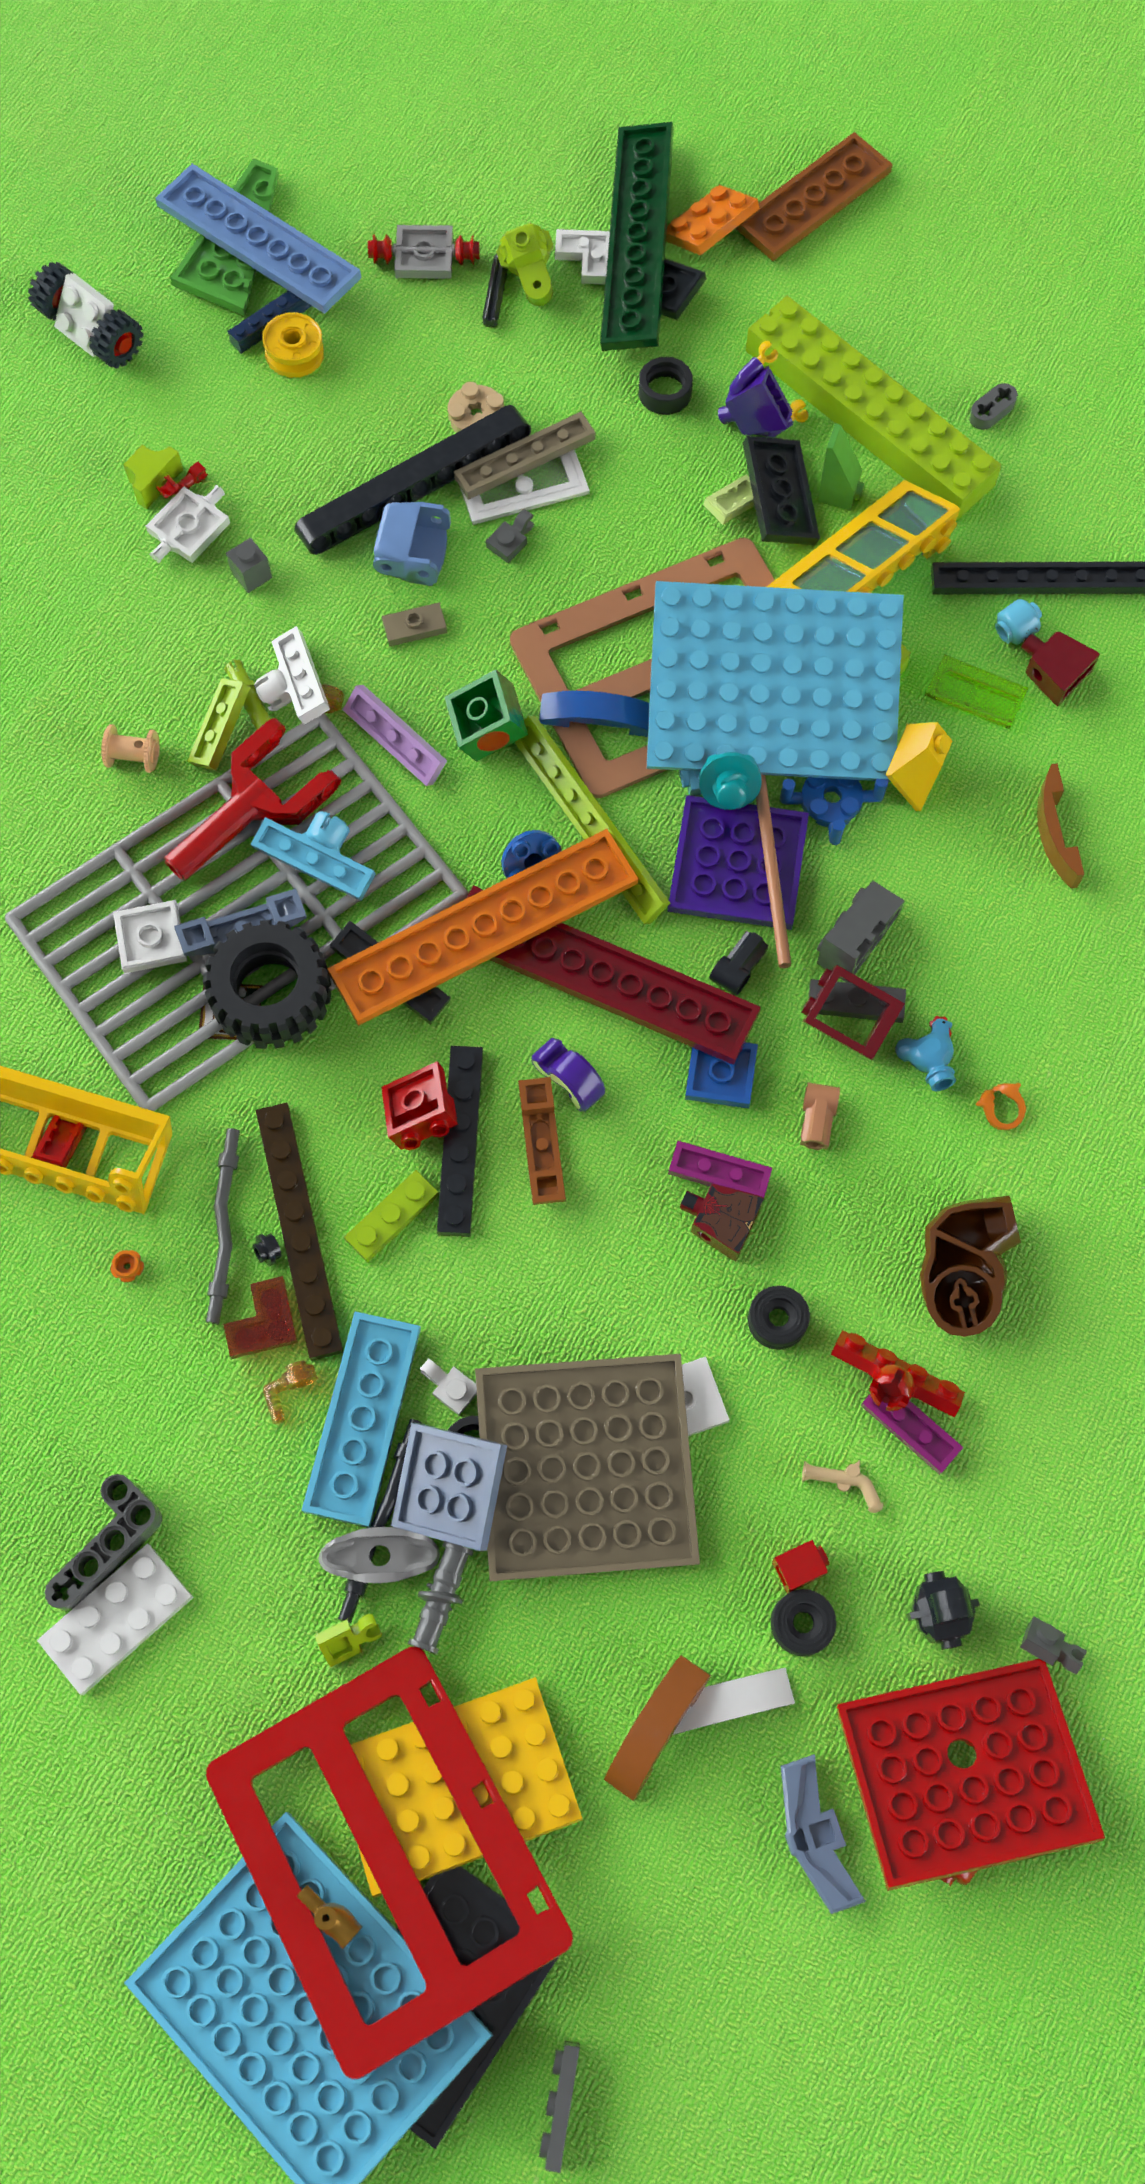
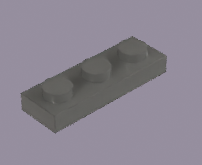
[808,979,906,1023]
[539,2041,580,2173]

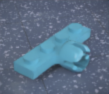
[250,811,376,901]

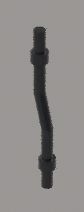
[338,1419,423,1624]

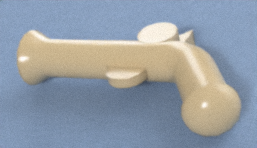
[802,1460,883,1513]

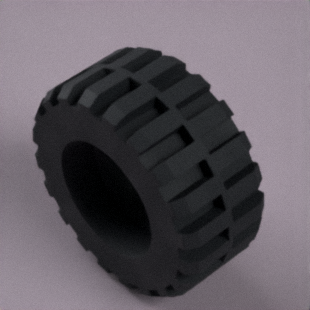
[203,920,332,1049]

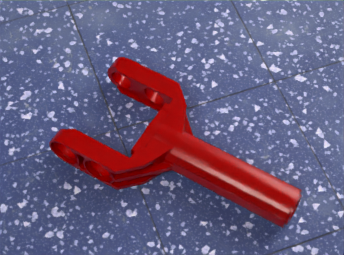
[164,718,341,881]

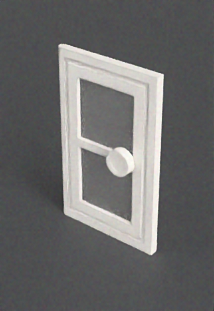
[460,449,590,525]

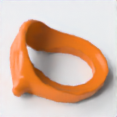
[976,1083,1026,1130]

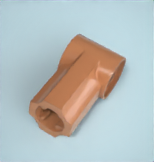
[800,1082,840,1150]

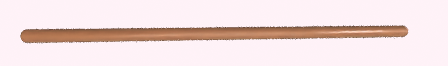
[756,775,791,968]

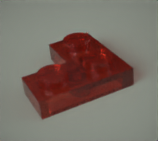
[223,1276,298,1359]

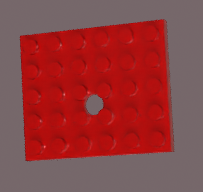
[836,1659,1105,1891]

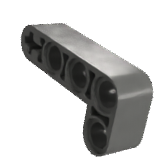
[45,1474,162,1611]

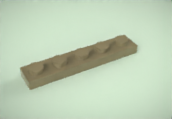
[454,412,595,500]

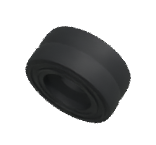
[748,1286,810,1350]
[771,1589,836,1656]

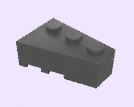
[817,881,905,983]

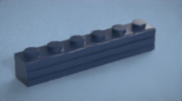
[228,291,311,354]

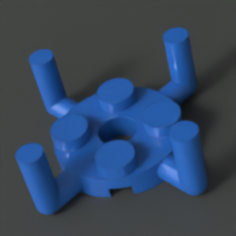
[780,777,888,845]

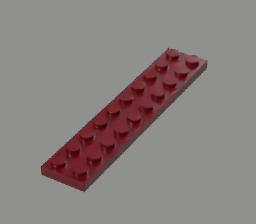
[466,885,761,1065]

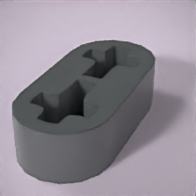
[969,383,1018,430]

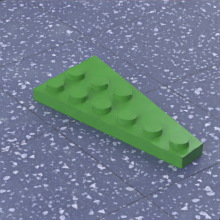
[170,158,279,316]

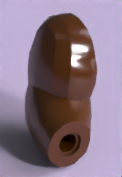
[920,1195,1021,1337]

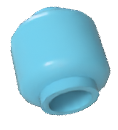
[995,599,1042,645]

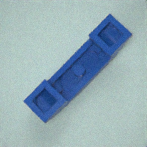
[539,691,649,737]

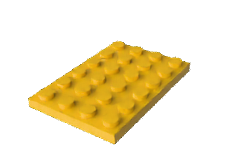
[351,1677,583,1898]

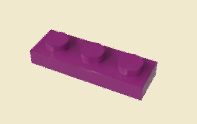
[668,1141,772,1200]
[860,1395,964,1475]

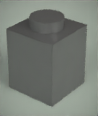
[226,537,272,593]

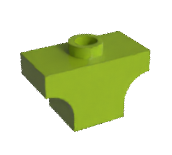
[123,445,184,509]

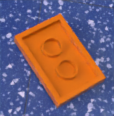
[666,185,760,256]

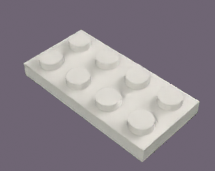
[37,1543,194,1695]

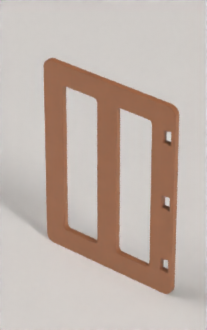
[510,538,774,798]

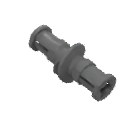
[408,1541,474,1654]

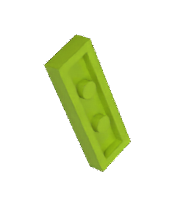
[187,678,251,771]
[344,1170,439,1263]

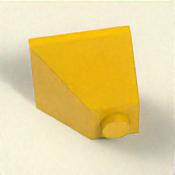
[886,722,952,811]

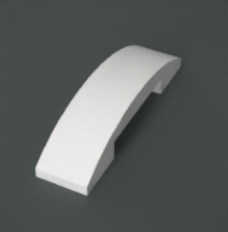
[673,1668,795,1735]

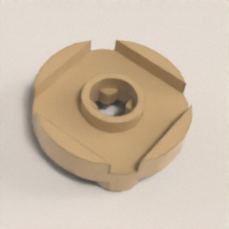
[447,382,504,433]

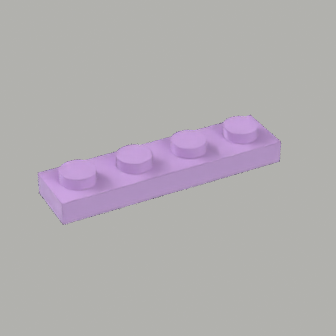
[343,685,447,786]

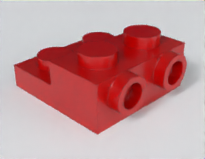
[381,1061,458,1150]

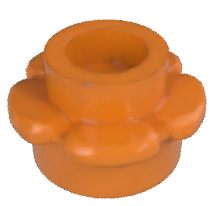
[110,1250,144,1282]

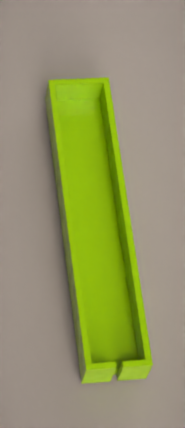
[746,295,1002,521]

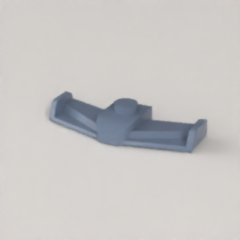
[781,1754,866,1914]

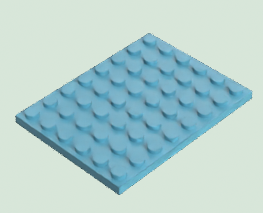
[646,581,904,782]
[124,1812,493,2184]

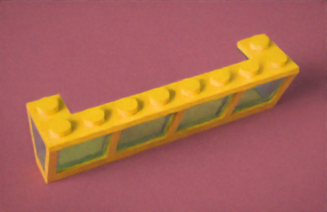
[767,480,960,593]

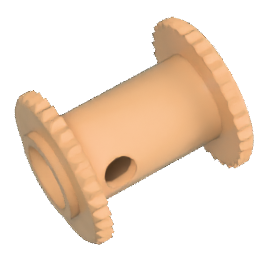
[101,724,160,773]

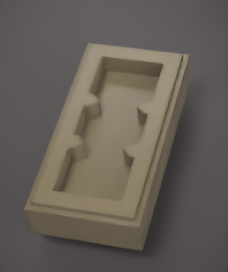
[382,603,447,647]

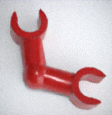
[156,461,208,498]

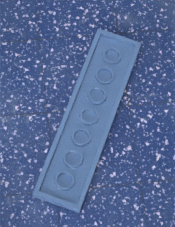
[155,164,361,314]

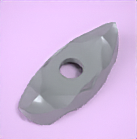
[318,1527,440,1583]

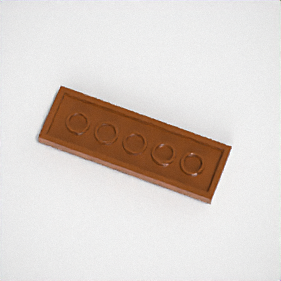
[735,132,893,261]

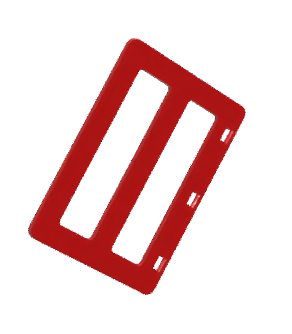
[206,1646,573,2079]

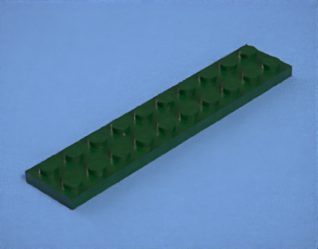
[600,122,674,351]

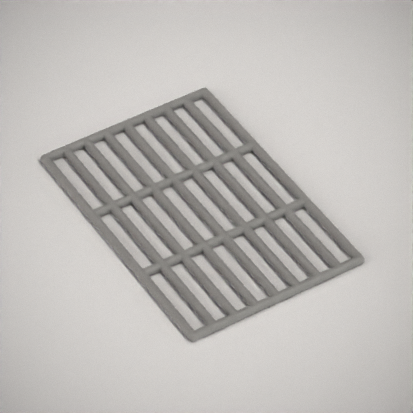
[5,713,469,1111]

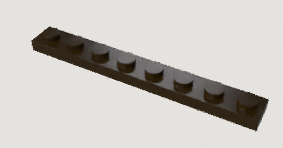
[256,1102,344,1361]

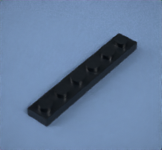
[437,1046,483,1237]

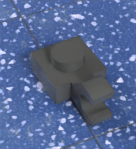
[486,509,534,563]

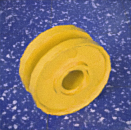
[263,312,324,378]

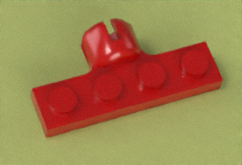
[830,1330,965,1418]

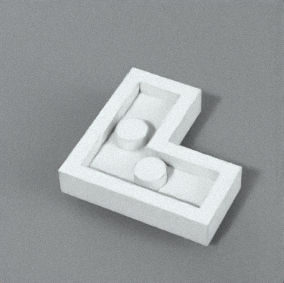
[555,229,610,284]

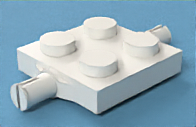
[146,485,230,563]

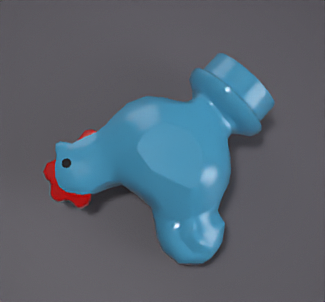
[895,1016,956,1091]

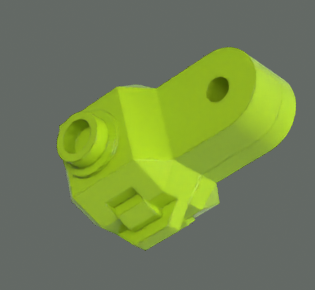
[496,223,554,306]

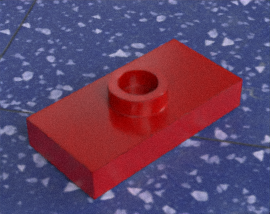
[31,1115,87,1168]

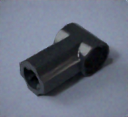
[709,931,769,996]

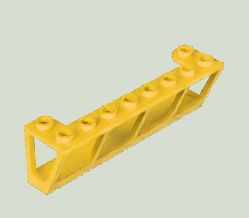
[0,1066,172,1214]

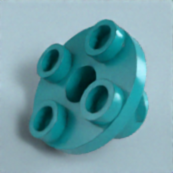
[699,752,762,810]

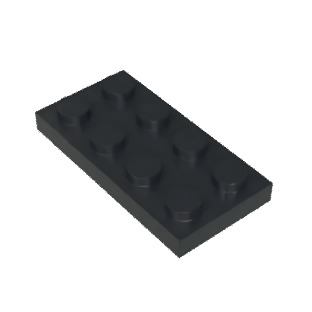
[743,436,820,545]

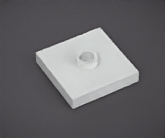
[113,900,187,974]
[682,1356,729,1436]

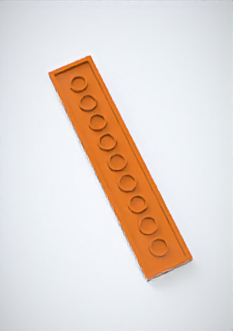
[327,829,639,1026]

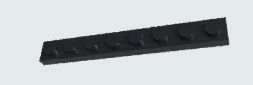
[931,562,1145,594]

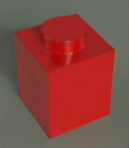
[771,1540,830,1593]

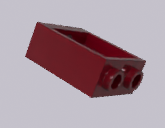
[801,965,905,1060]

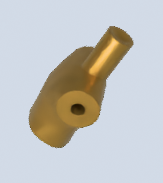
[297,1885,362,1949]

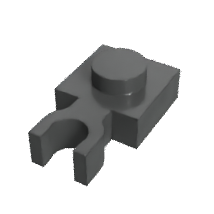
[1020,1616,1087,1675]

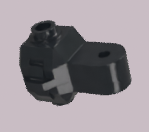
[907,1571,980,1650]

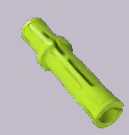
[224,660,270,730]

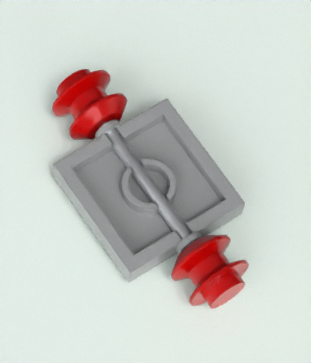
[367,225,480,279]

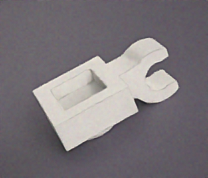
[420,1358,477,1416]

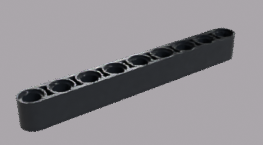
[294,405,531,555]

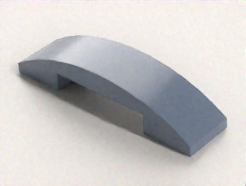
[174,888,307,956]

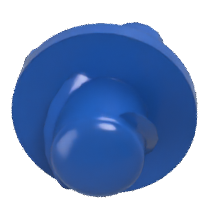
[501,830,562,878]

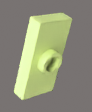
[703,474,755,525]

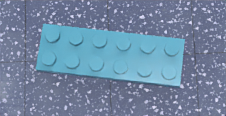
[302,1311,421,1528]

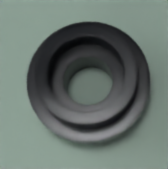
[253,1233,282,1266]

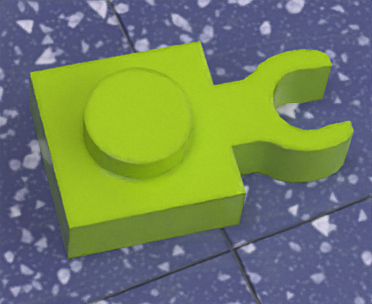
[314,1614,382,1668]

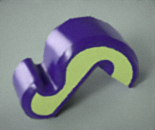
[531,1038,606,1112]

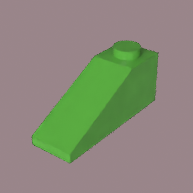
[817,423,865,511]

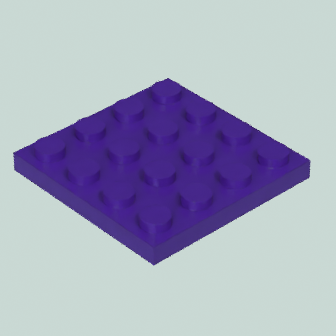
[668,795,809,930]

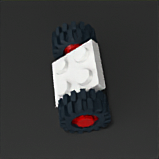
[28,262,144,368]

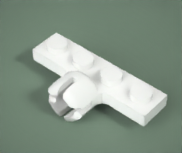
[254,626,330,725]

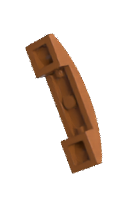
[1037,763,1084,889]
[518,1077,566,1205]
[604,1655,711,1801]

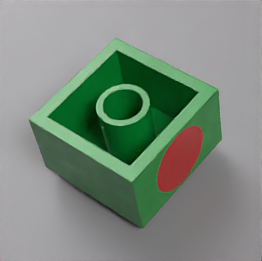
[444,669,528,762]

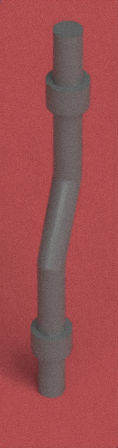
[206,1128,240,1325]

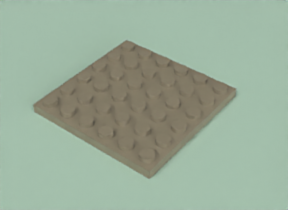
[475,1354,700,1581]

